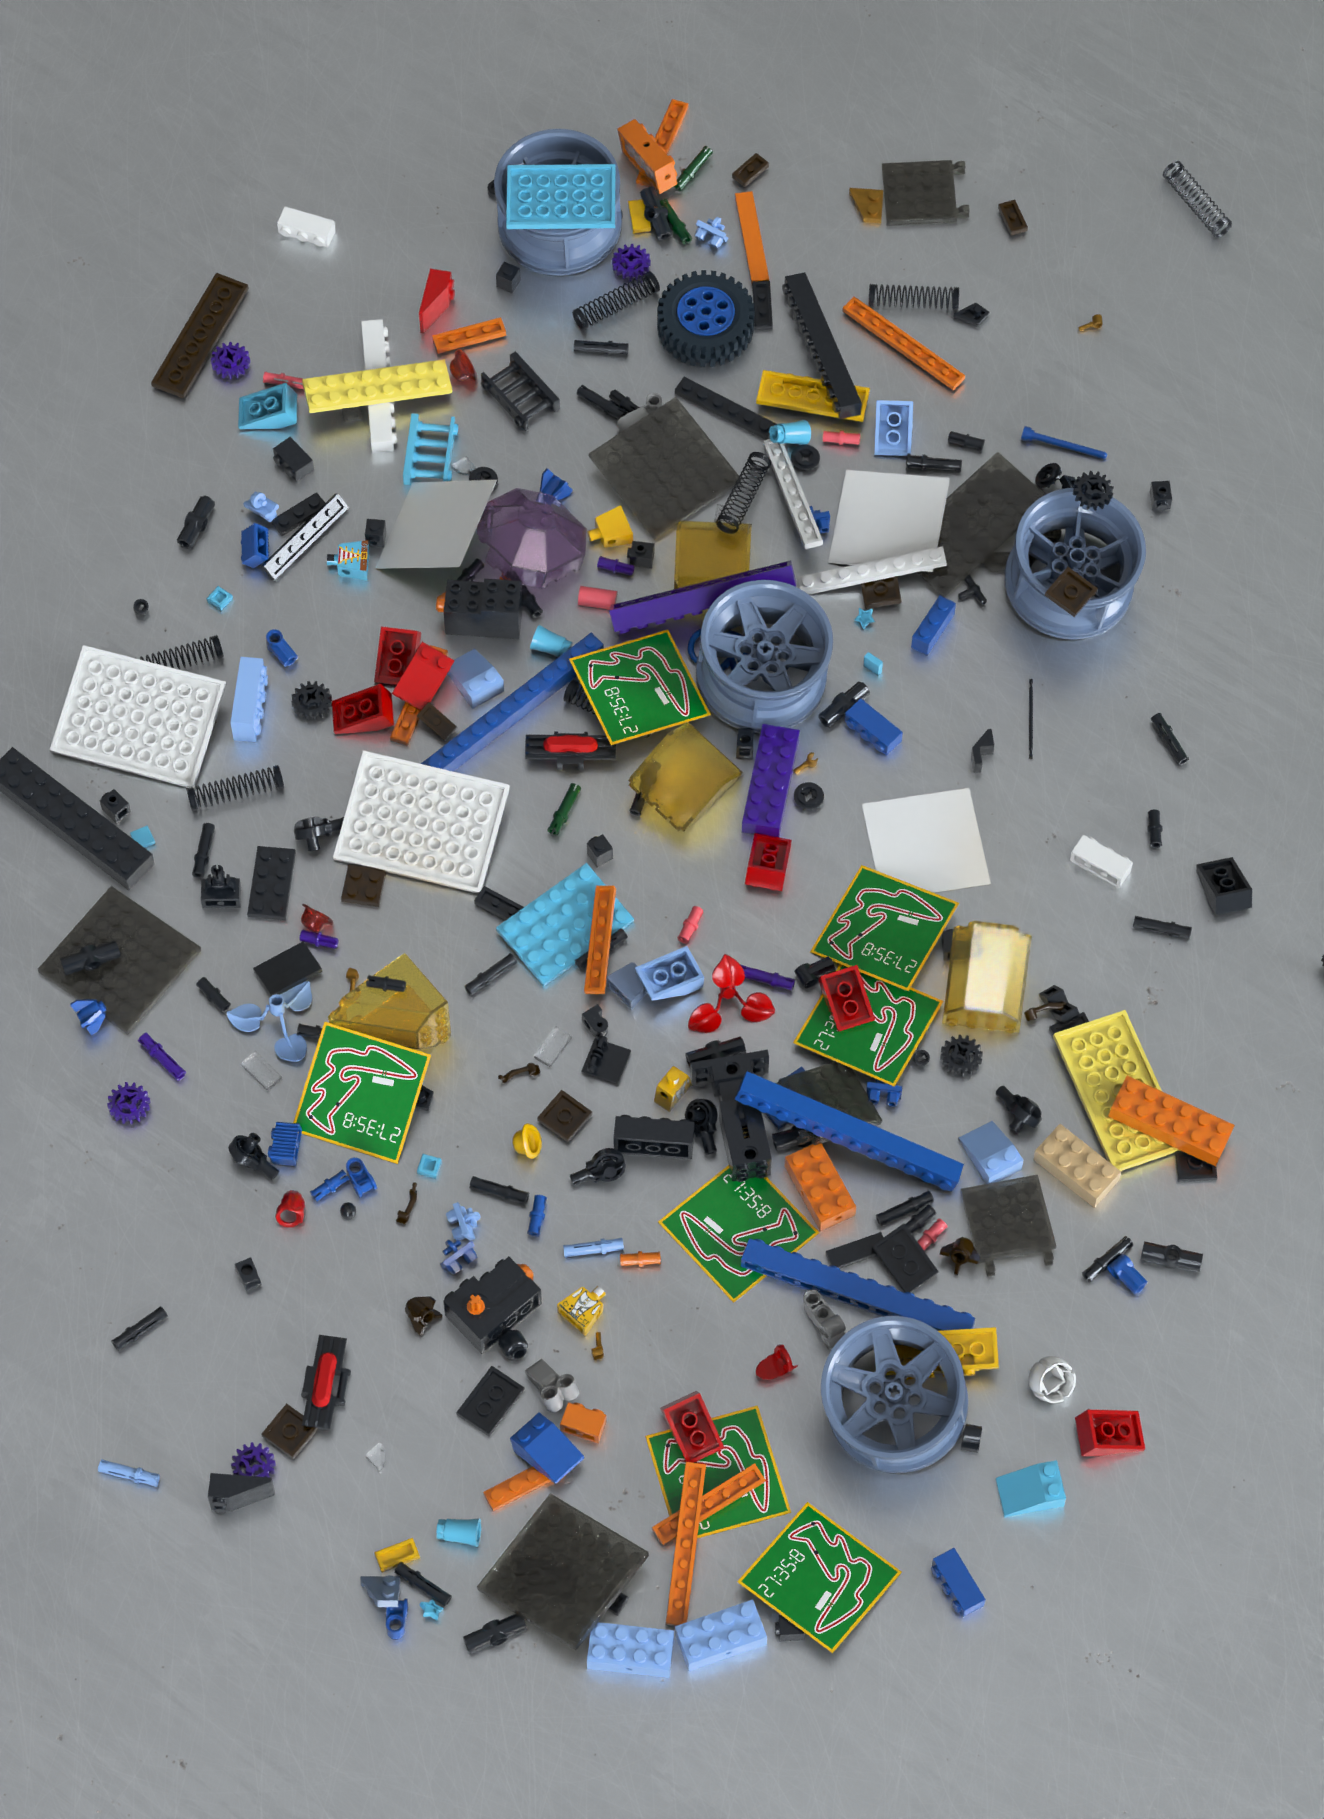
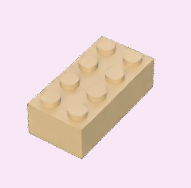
[1033,1124,1121,1208]

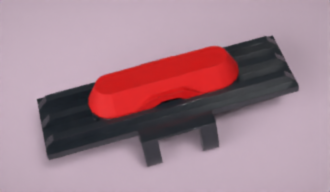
[525,731,616,771]
[301,1335,351,1430]

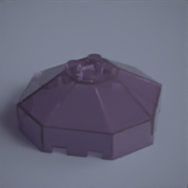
[477,488,587,589]

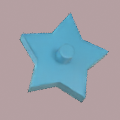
[854,608,875,629]
[420,1599,443,1620]

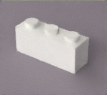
[277,206,336,247]
[1070,835,1133,888]

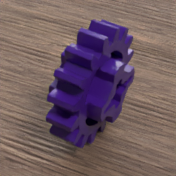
[612,244,651,281]
[211,342,250,379]
[107,1082,151,1124]
[231,1442,276,1477]

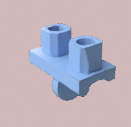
[694,217,729,249]
[243,491,279,522]
[446,1202,481,1241]

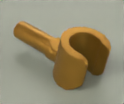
[1078,314,1103,331]
[793,752,818,774]
[346,968,359,996]
[591,1332,604,1360]

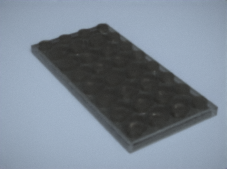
[917,452,1046,597]

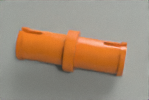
[620,1251,661,1267]

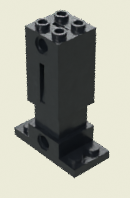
[690,1049,772,1182]

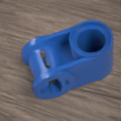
[346,1157,377,1198]
[386,1598,408,1640]

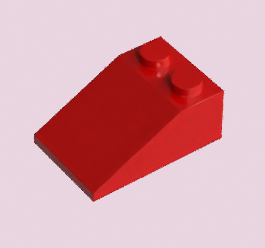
[419,268,455,333]
[374,626,421,685]
[392,642,454,711]
[332,683,394,734]
[745,833,792,891]
[818,965,875,1032]
[660,1391,724,1463]
[1075,1410,1145,1456]

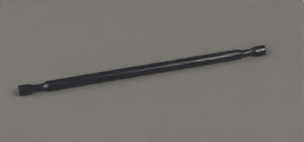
[1029,679,1033,759]

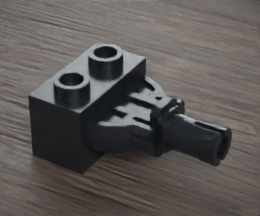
[201,865,241,908]

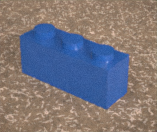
[911,595,956,656]
[845,698,903,755]
[931,1548,986,1617]

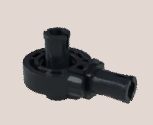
[294,817,344,851]
[995,1086,1042,1133]
[685,1099,718,1155]
[228,1133,280,1180]
[570,1148,626,1186]

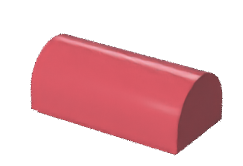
[578,586,618,610]

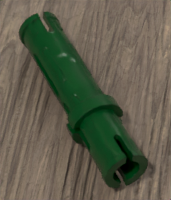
[674,146,713,191]
[660,199,692,245]
[547,783,581,836]

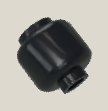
[498,1330,528,1360]

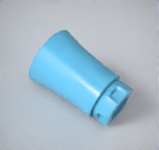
[769,420,811,445]
[530,625,573,657]
[436,1518,481,1547]

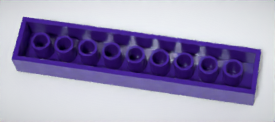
[609,560,796,634]

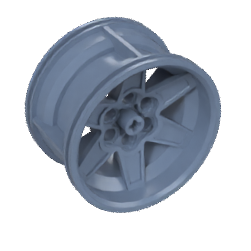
[494,129,622,276]
[1005,488,1146,640]
[696,580,833,734]
[821,1316,968,1473]

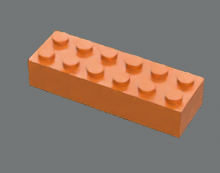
[1108,1076,1235,1166]

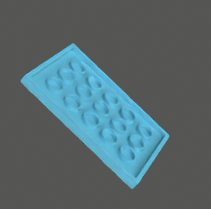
[506,164,616,229]
[496,863,634,987]

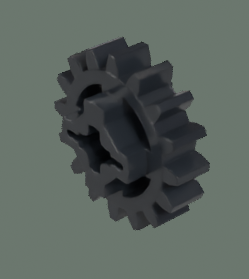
[1072,471,1114,511]
[291,681,332,720]
[940,1034,983,1077]

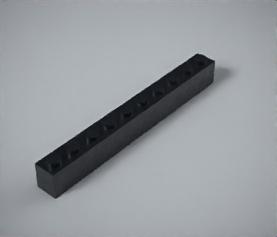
[782,272,862,419]

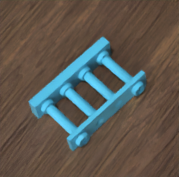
[403,413,458,485]

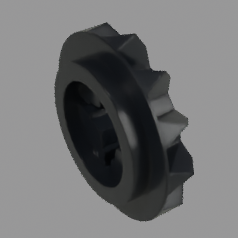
[791,445,820,471]
[1035,463,1062,489]
[469,467,498,490]
[794,782,824,811]

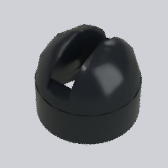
[133,599,149,615]
[913,1050,930,1066]
[340,1202,356,1220]

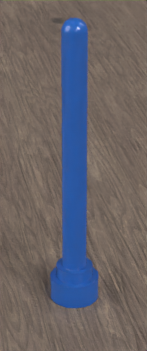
[1021,426,1107,459]

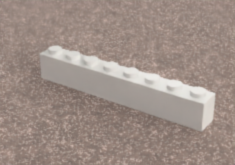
[361,319,397,453]

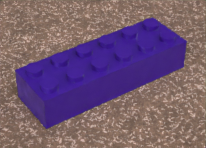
[742,724,800,837]

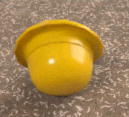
[512,1123,542,1159]

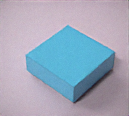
[206,586,233,611]
[863,652,883,676]
[130,825,155,848]
[417,1154,442,1179]

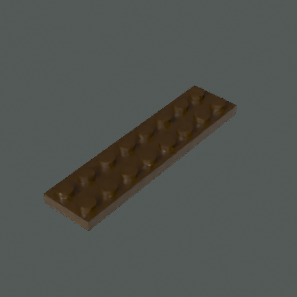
[151,273,249,399]

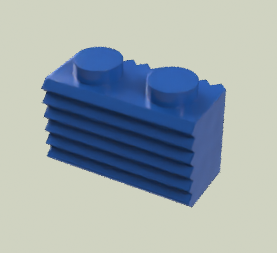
[241,523,269,568]
[268,1122,302,1166]

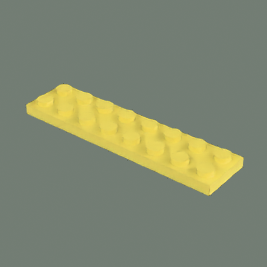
[302,359,452,413]

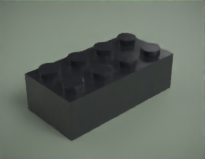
[613,1115,694,1159]

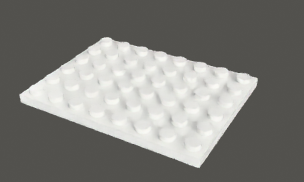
[50,645,227,788]
[333,751,510,894]

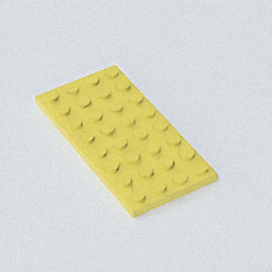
[1053,1010,1181,1171]

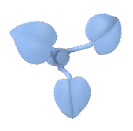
[227,981,312,1062]

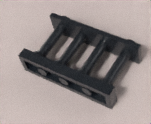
[481,351,560,432]

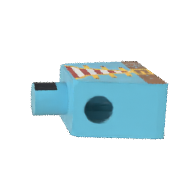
[327,540,369,580]

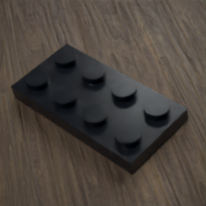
[247,846,296,920]

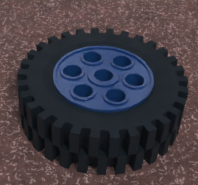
[657,270,755,367]

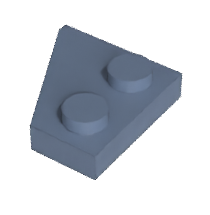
[360,1575,400,1607]

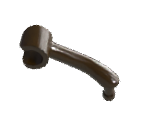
[1024,1002,1066,1021]
[498,1063,540,1083]
[396,1182,417,1225]

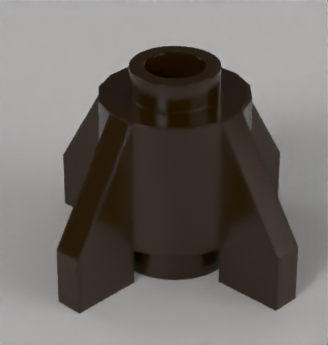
[939,1237,980,1275]
[405,1296,443,1335]

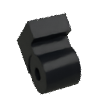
[736,729,754,759]
[582,1004,608,1038]
[234,1257,262,1291]
[960,1424,982,1453]

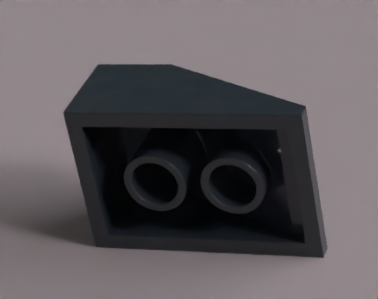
[1196,857,1252,915]
[208,1473,275,1513]

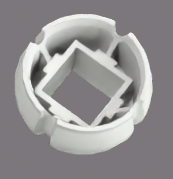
[1028,1356,1076,1403]

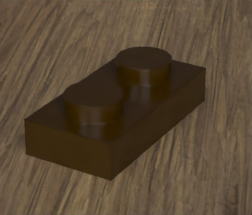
[732,153,769,188]
[998,199,1028,236]
[417,702,457,741]

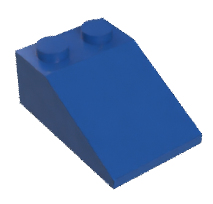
[510,1412,584,1484]

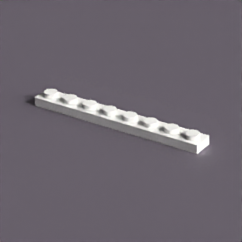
[763,439,823,549]
[798,546,947,594]

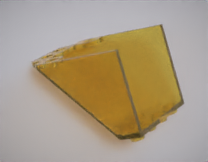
[942,921,1032,1034]
[328,953,451,1050]

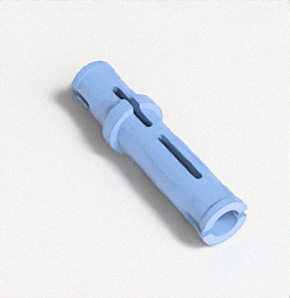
[563,1238,624,1258]
[98,1459,160,1487]

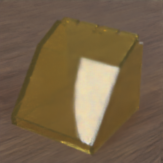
[674,521,752,589]
[628,722,743,832]

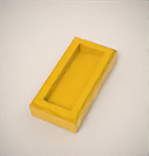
[628,199,651,234]
[374,1538,420,1573]

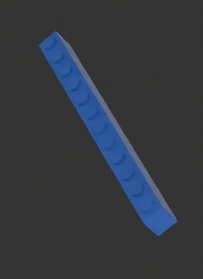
[421,632,604,772]
[735,1071,964,1192]
[741,1238,975,1331]

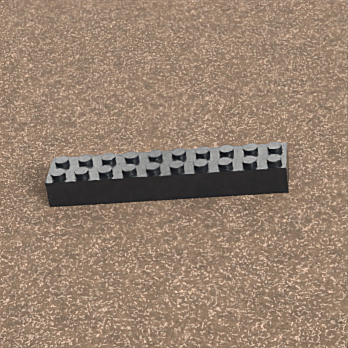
[0,747,155,890]

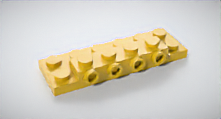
[756,370,870,422]
[885,1327,999,1380]

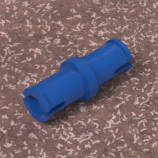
[310,1169,350,1202]
[527,1195,547,1236]

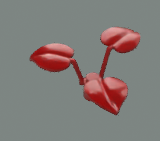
[688,954,775,1033]

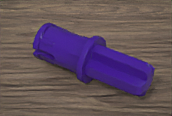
[597,556,635,575]
[300,929,339,949]

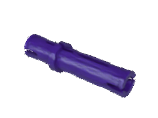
[740,964,795,991]
[138,1032,186,1081]

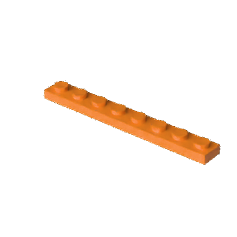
[842,296,965,391]
[665,1462,706,1626]

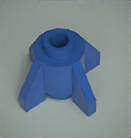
[539,468,573,503]
[70,999,107,1035]

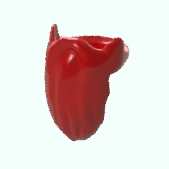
[275,1190,305,1227]
[756,1344,798,1380]

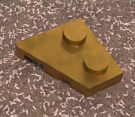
[849,188,883,223]

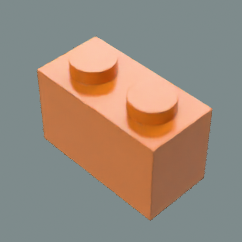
[560,1402,607,1444]

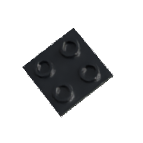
[581,1036,631,1084]

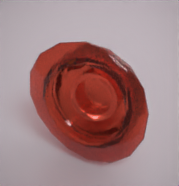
[449,349,477,381]
[301,904,333,932]

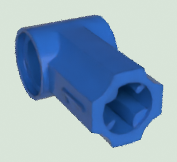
[266,629,298,667]
[1107,1254,1148,1294]

